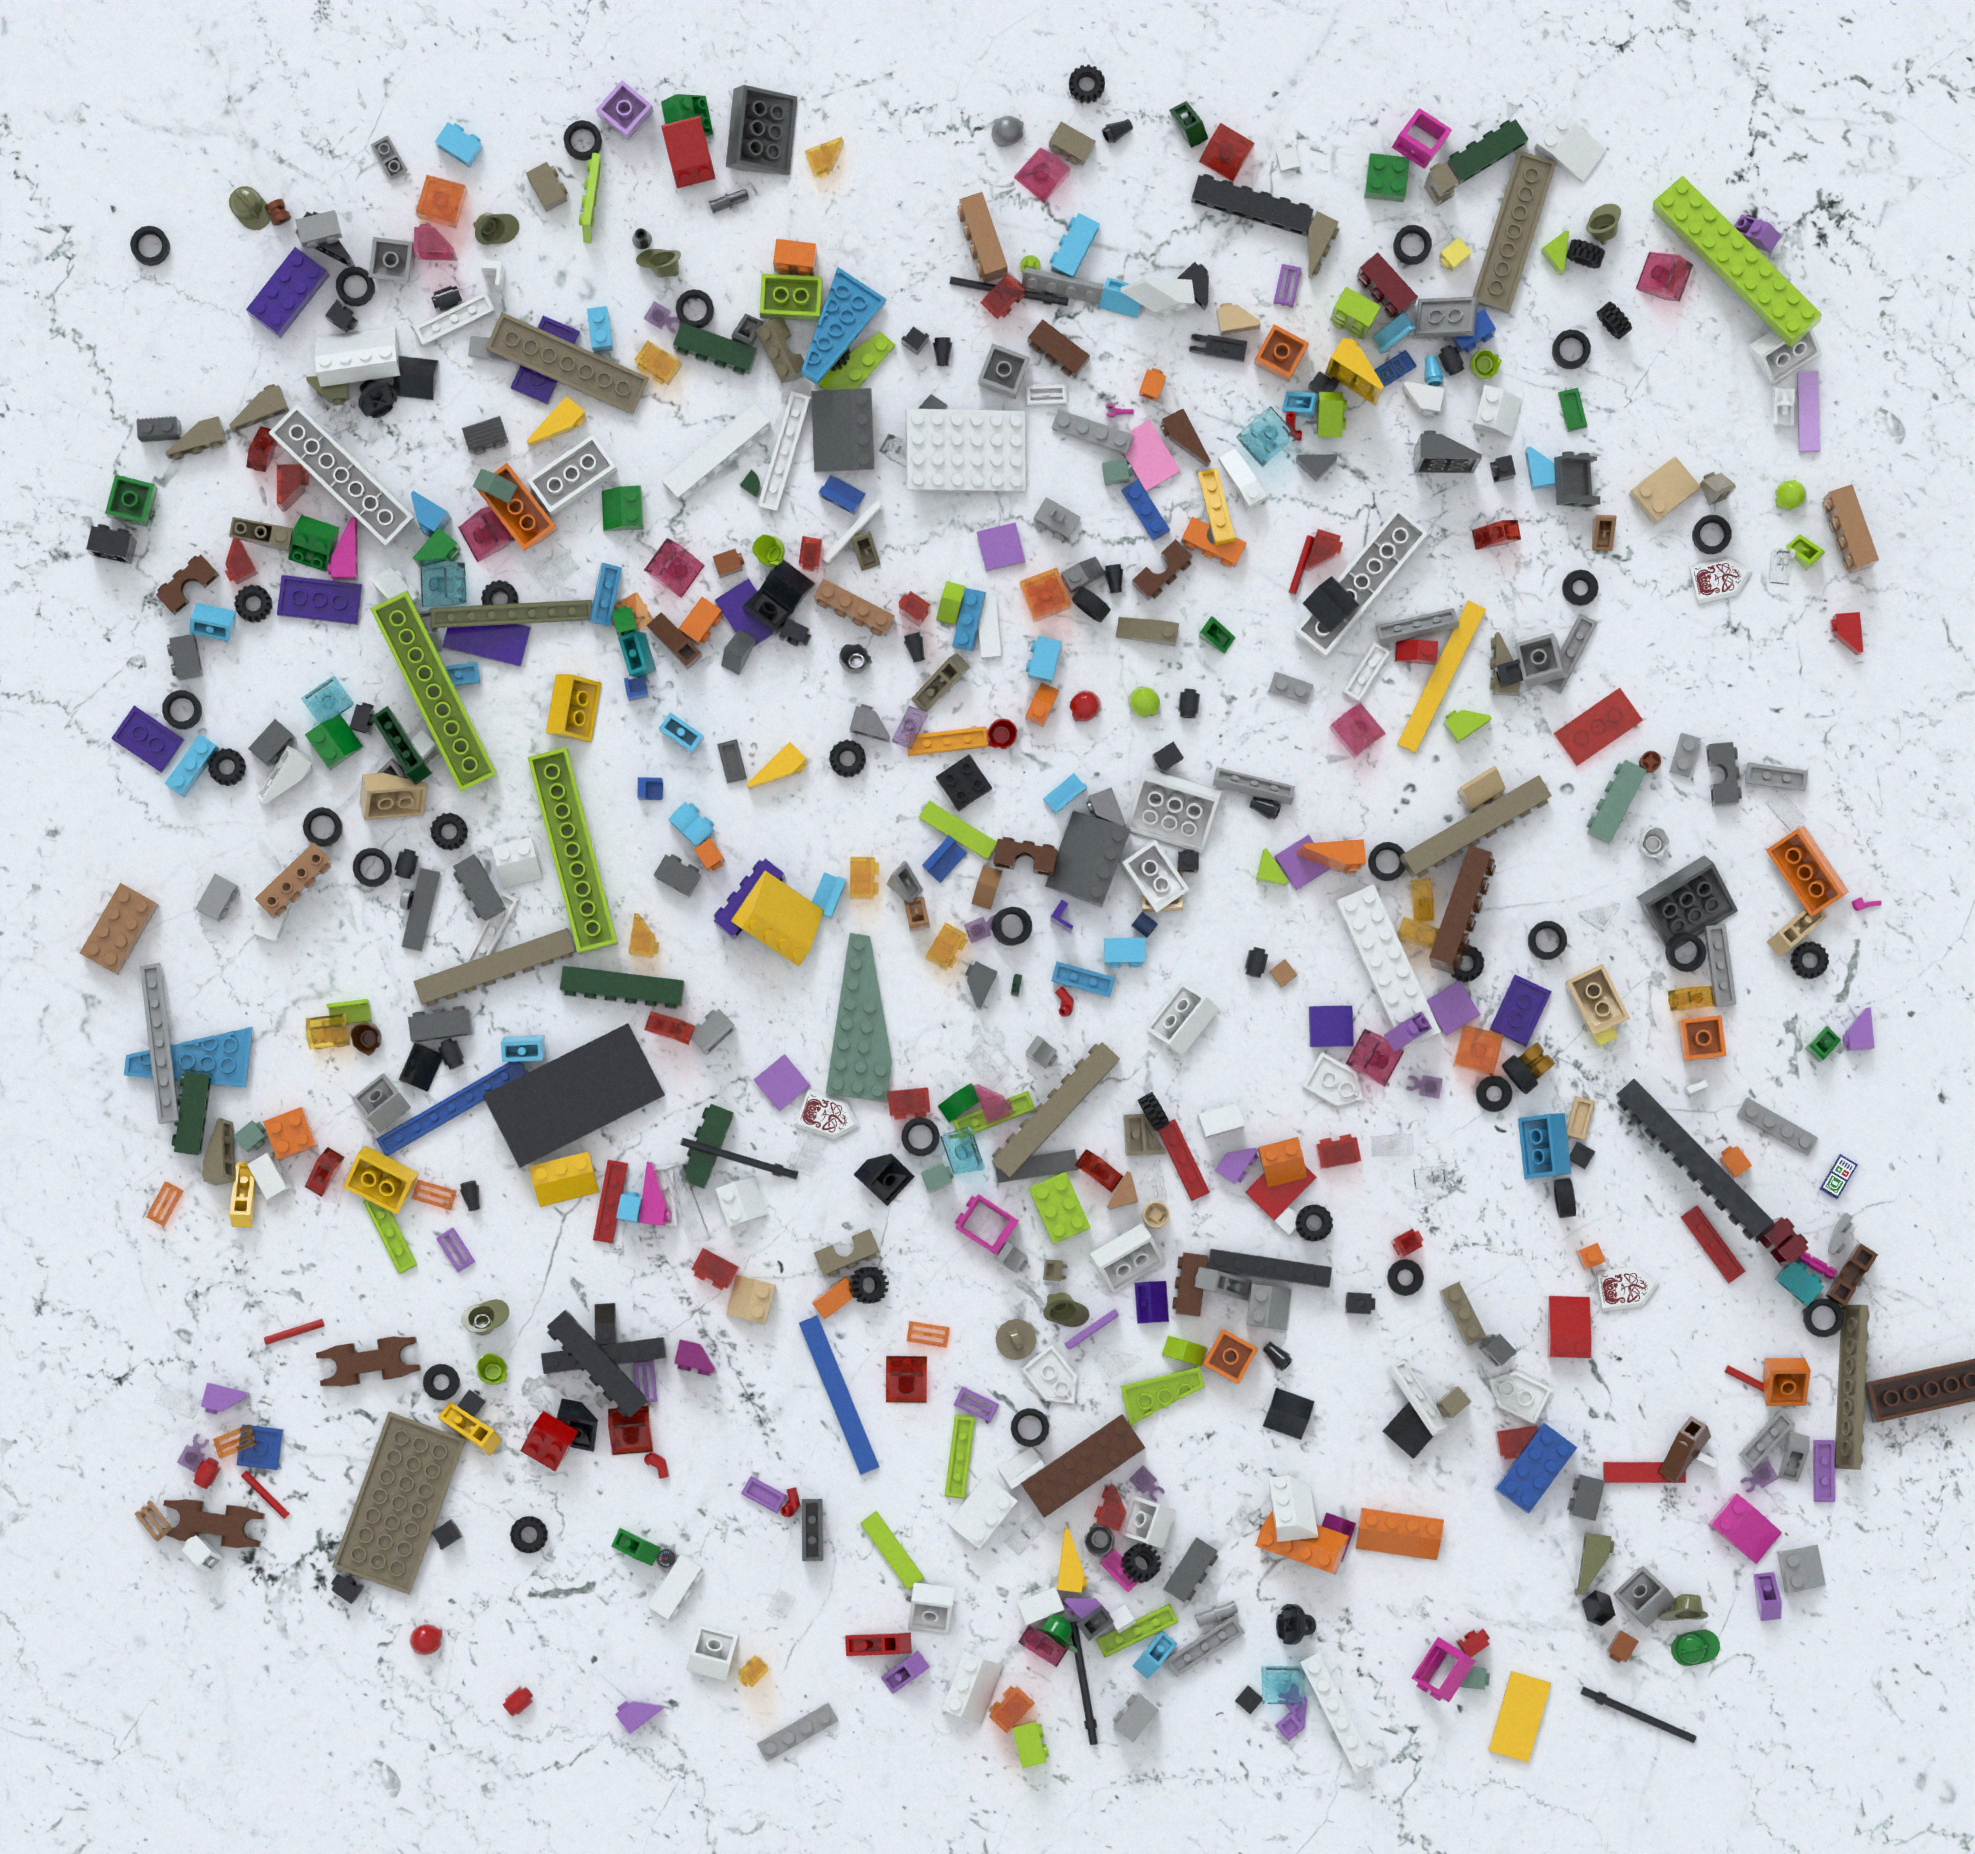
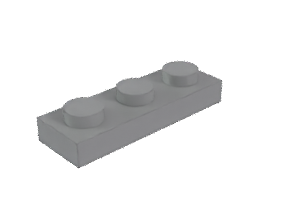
[1745,763,1808,792]
[1738,1410,1795,1469]

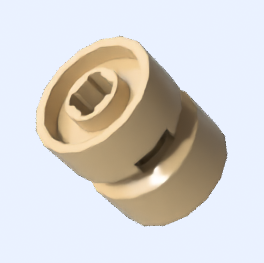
[1142,1201,1169,1229]

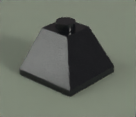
[853,1154,915,1206]
[557,1398,598,1452]

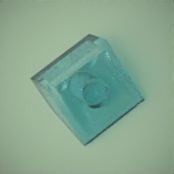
[1236,406,1297,467]
[420,561,467,607]

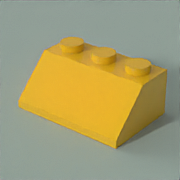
[546,674,602,742]
[343,1145,419,1215]
[529,1152,599,1207]

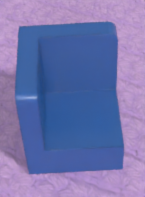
[624,677,649,701]
[637,777,663,800]

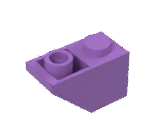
[1734,214,1781,252]
[1384,1011,1432,1052]
[1214,1148,1258,1184]
[1064,1598,1110,1622]

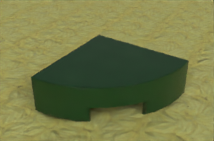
[740,469,760,498]
[1011,974,1022,997]

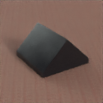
[393,356,438,400]
[761,559,815,610]
[1302,576,1359,633]
[743,587,795,635]
[1263,1388,1315,1440]

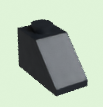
[1177,262,1209,311]
[595,1303,618,1345]

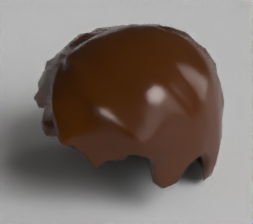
[350,1022,382,1056]

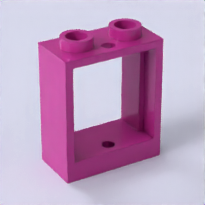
[1391,108,1452,169]
[954,1194,1019,1256]
[1412,1637,1476,1702]

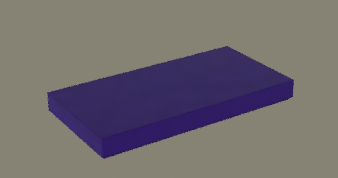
[510,315,580,405]
[277,575,363,625]
[442,624,531,667]

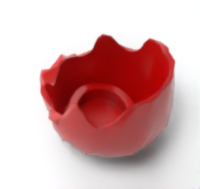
[1070,690,1101,722]
[987,718,1018,749]
[409,1624,442,1655]

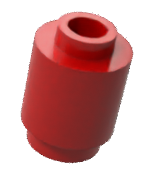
[193,1457,221,1489]
[502,1686,533,1717]

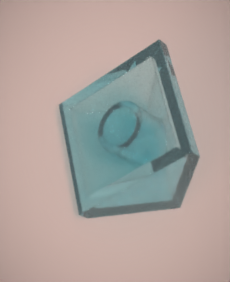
[301,675,355,724]
[940,1126,985,1174]
[1261,1666,1305,1704]

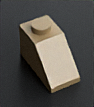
[1216,303,1261,335]

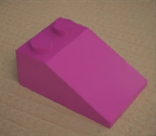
[1708,1493,1782,1564]

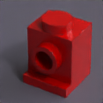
[1456,1628,1490,1657]

